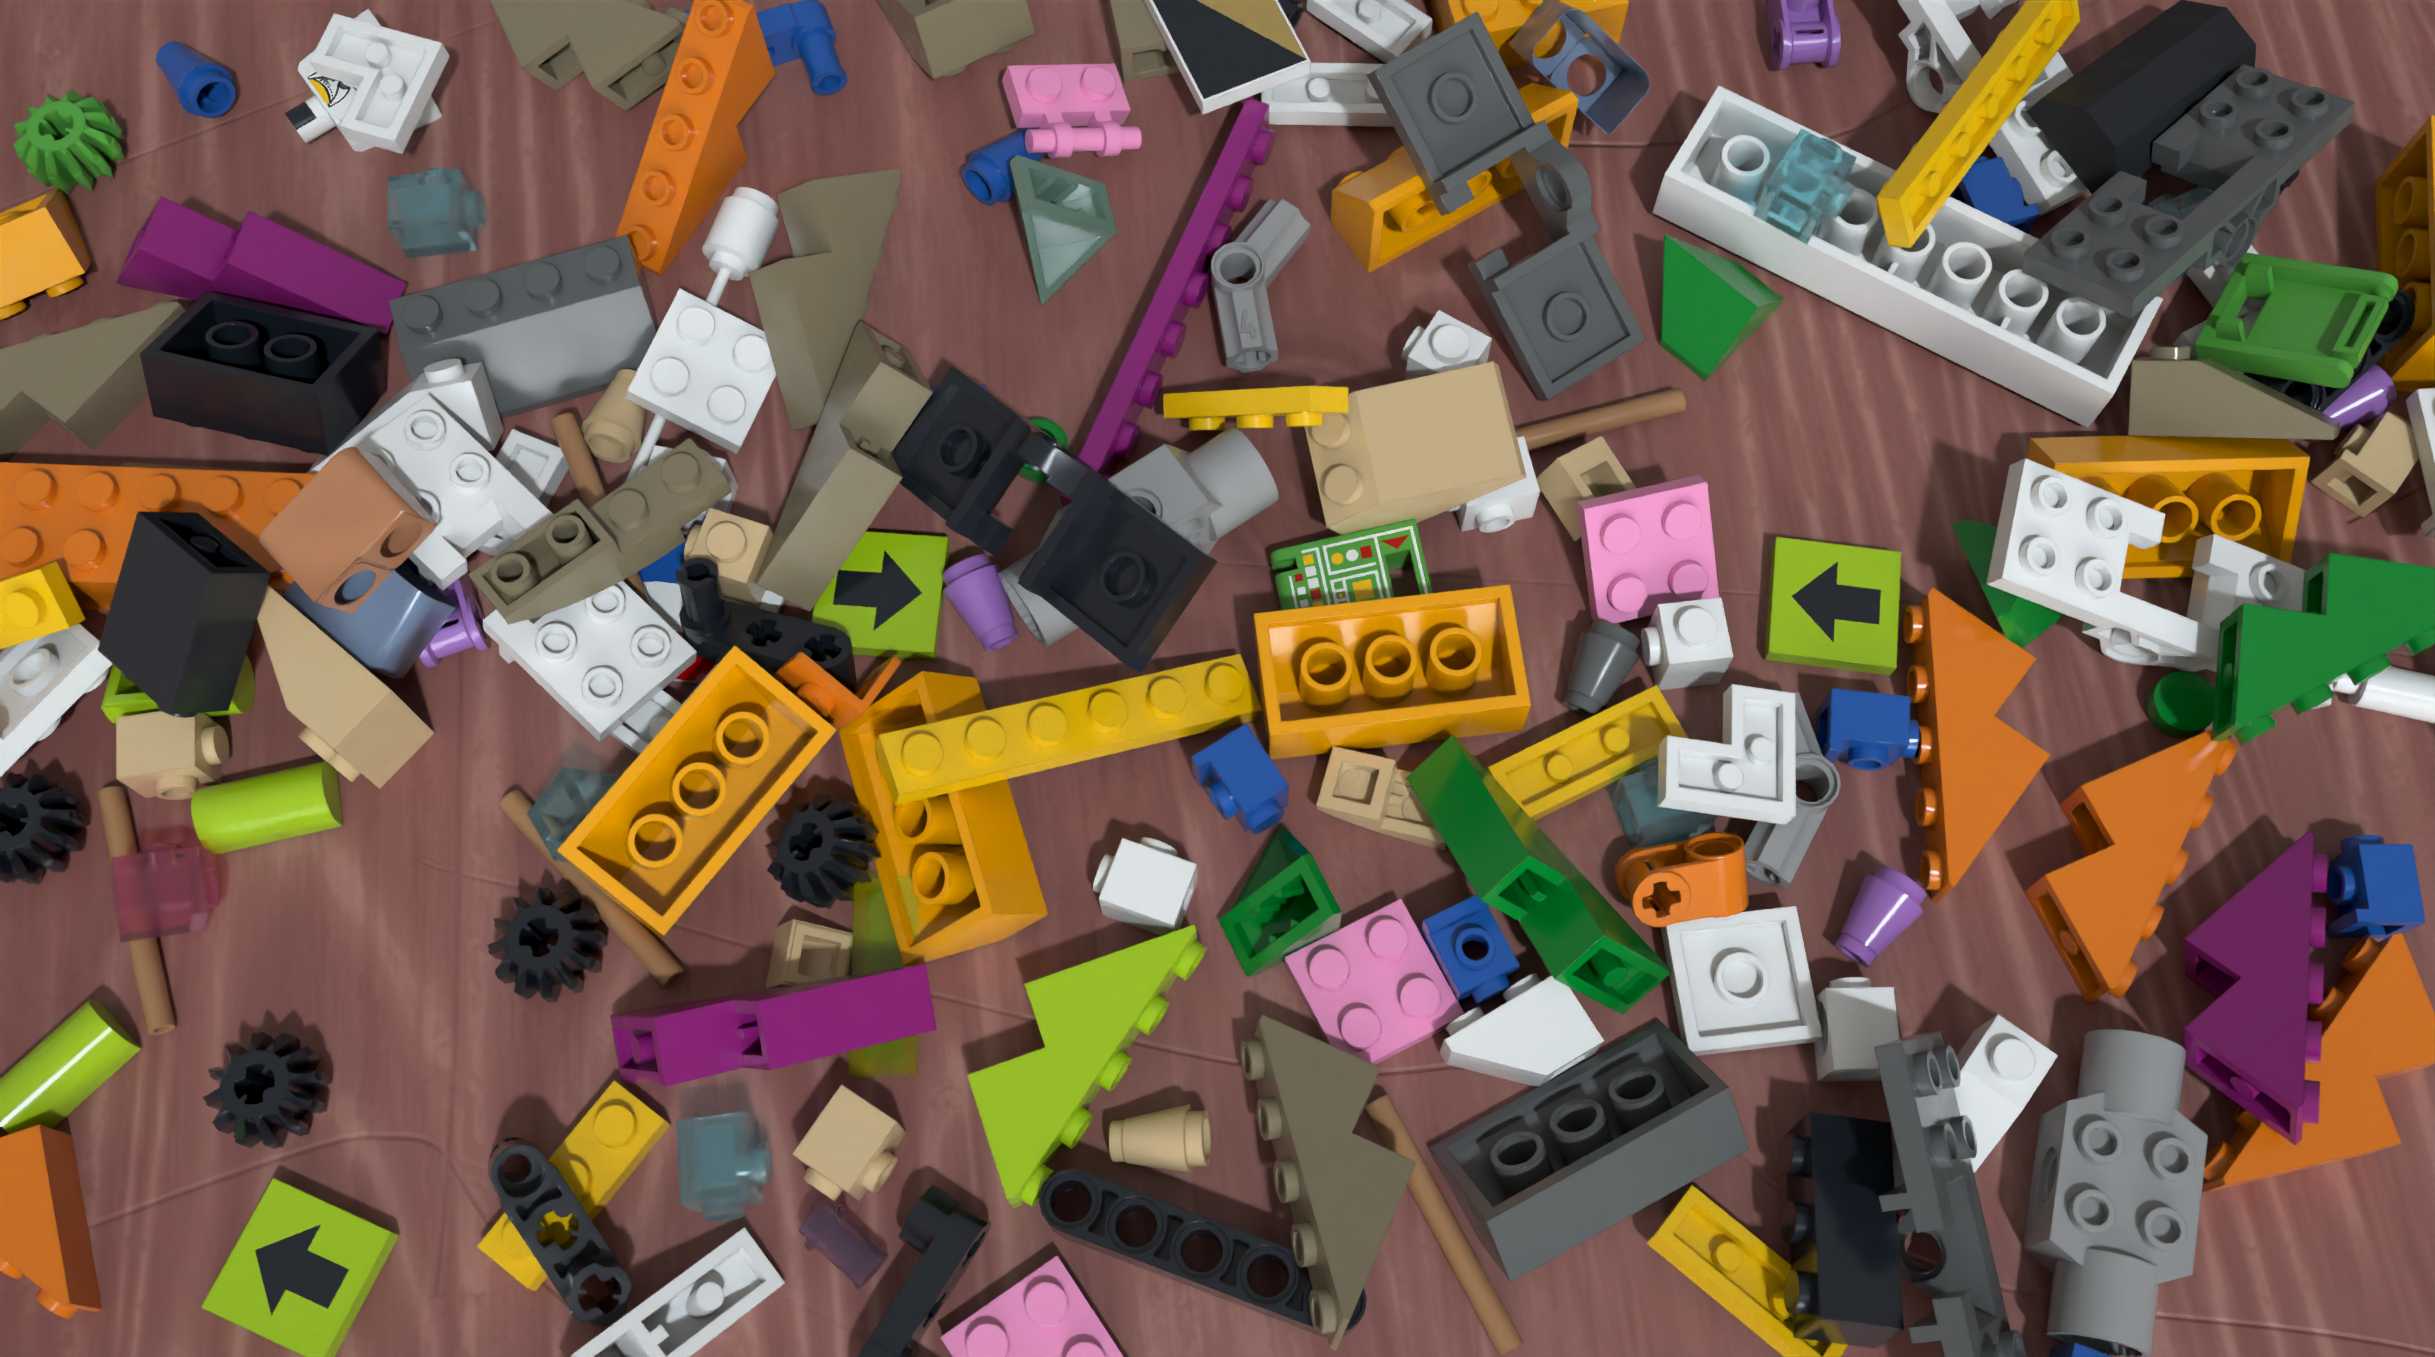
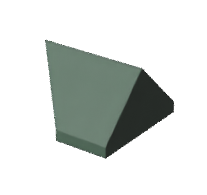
[1010,155,1118,306]

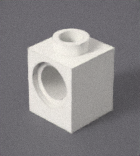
[1814,977,1899,1082]

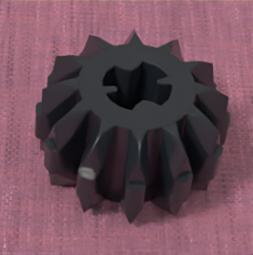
[0,773,89,884]
[765,793,882,909]
[487,887,608,1003]
[203,1032,332,1149]

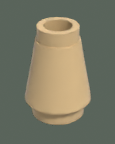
[581,369,647,463]
[1109,1104,1212,1174]

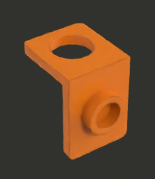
[774,652,902,730]

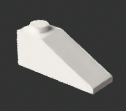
[307,359,504,474]
[1892,1014,2058,1234]
[570,1227,785,1357]

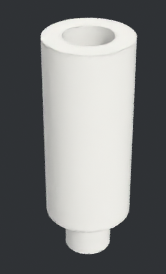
[2333,666,2435,724]

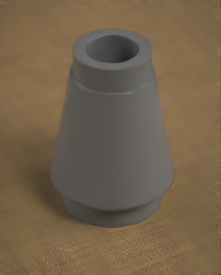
[1562,620,1640,718]

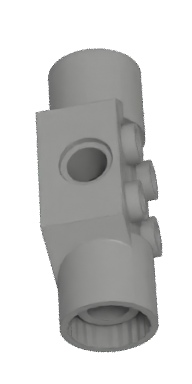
[998,427,1279,648]
[2023,1029,2208,1357]

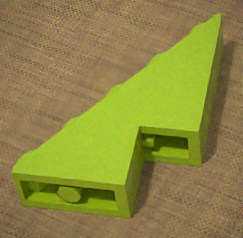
[967,924,1207,1209]

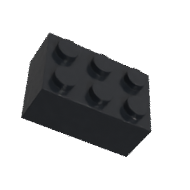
[140,291,387,456]

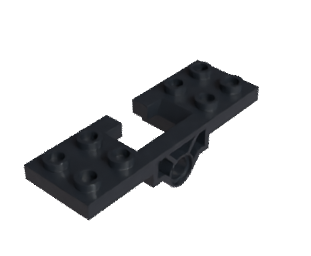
[893,366,1218,672]

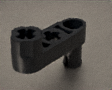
[675,557,858,694]
[488,1137,632,1326]
[858,1185,991,1357]

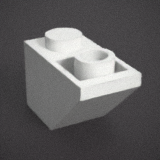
[1439,973,1604,1087]

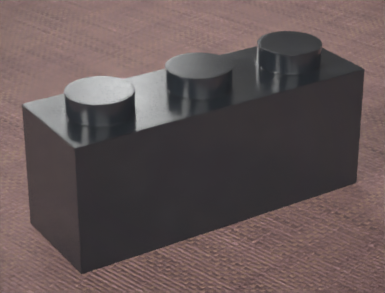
[1778,1112,1904,1348]

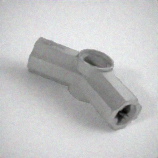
[1211,199,1311,373]
[1744,691,1841,889]

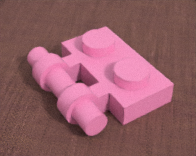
[1002,63,1142,159]

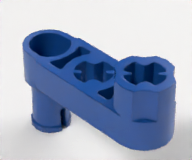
[683,0,848,95]

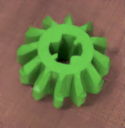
[13,89,126,194]

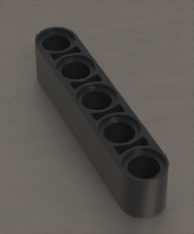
[1039,1169,1367,1337]

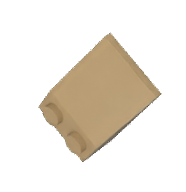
[1305,361,1527,535]
[257,585,435,789]

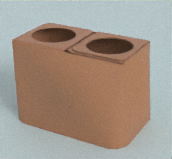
[259,447,438,615]

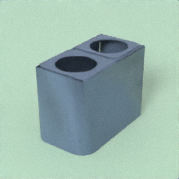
[1508,0,1650,135]
[282,557,456,679]

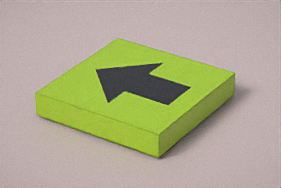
[812,531,951,661]
[1764,537,1902,676]
[201,1178,400,1357]

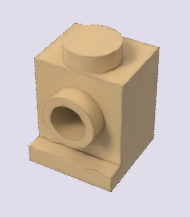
[2310,411,2419,518]
[1536,436,1637,541]

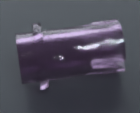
[799,1200,889,1289]

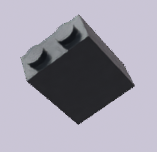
[98,511,271,718]

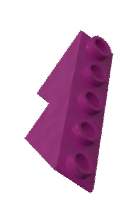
[116,196,406,336]
[2184,831,2328,1145]
[610,963,937,1087]

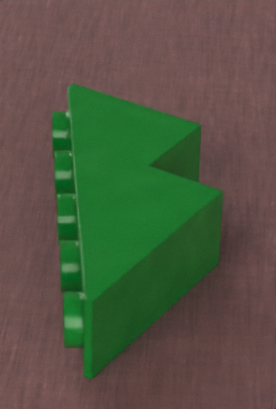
[2212,553,2435,745]
[1406,735,1671,1015]

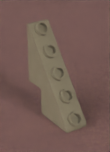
[490,0,689,112]
[748,168,901,431]
[0,301,187,462]
[756,321,933,611]
[1240,1014,1416,1351]

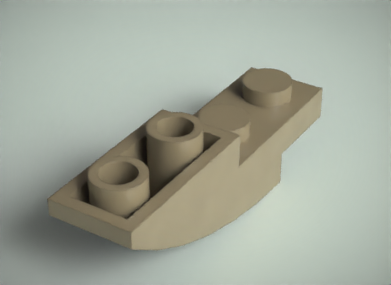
[468,438,732,625]

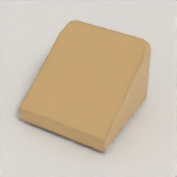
[766,919,855,989]

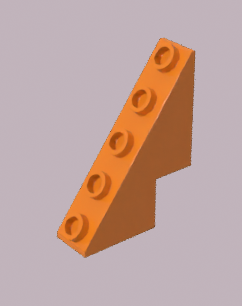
[615,0,775,276]
[1903,587,2050,904]
[2024,729,2238,1004]
[2202,933,2435,1193]
[0,1124,102,1320]

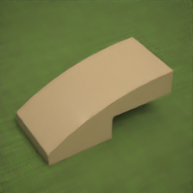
[1316,746,1447,851]

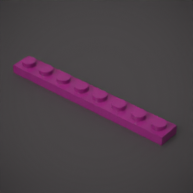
[1060,97,1275,508]

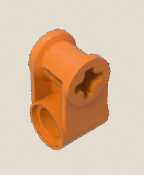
[1614,832,1749,927]

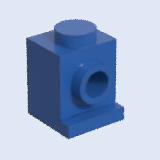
[1950,157,2040,234]
[1816,688,1919,771]
[1191,723,1289,835]
[2326,835,2426,938]
[1420,895,1520,1006]

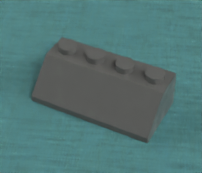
[389,235,659,419]
[1429,1021,1749,1282]

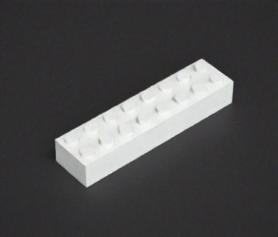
[1652,86,2163,428]

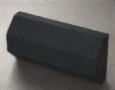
[2026,0,2256,194]

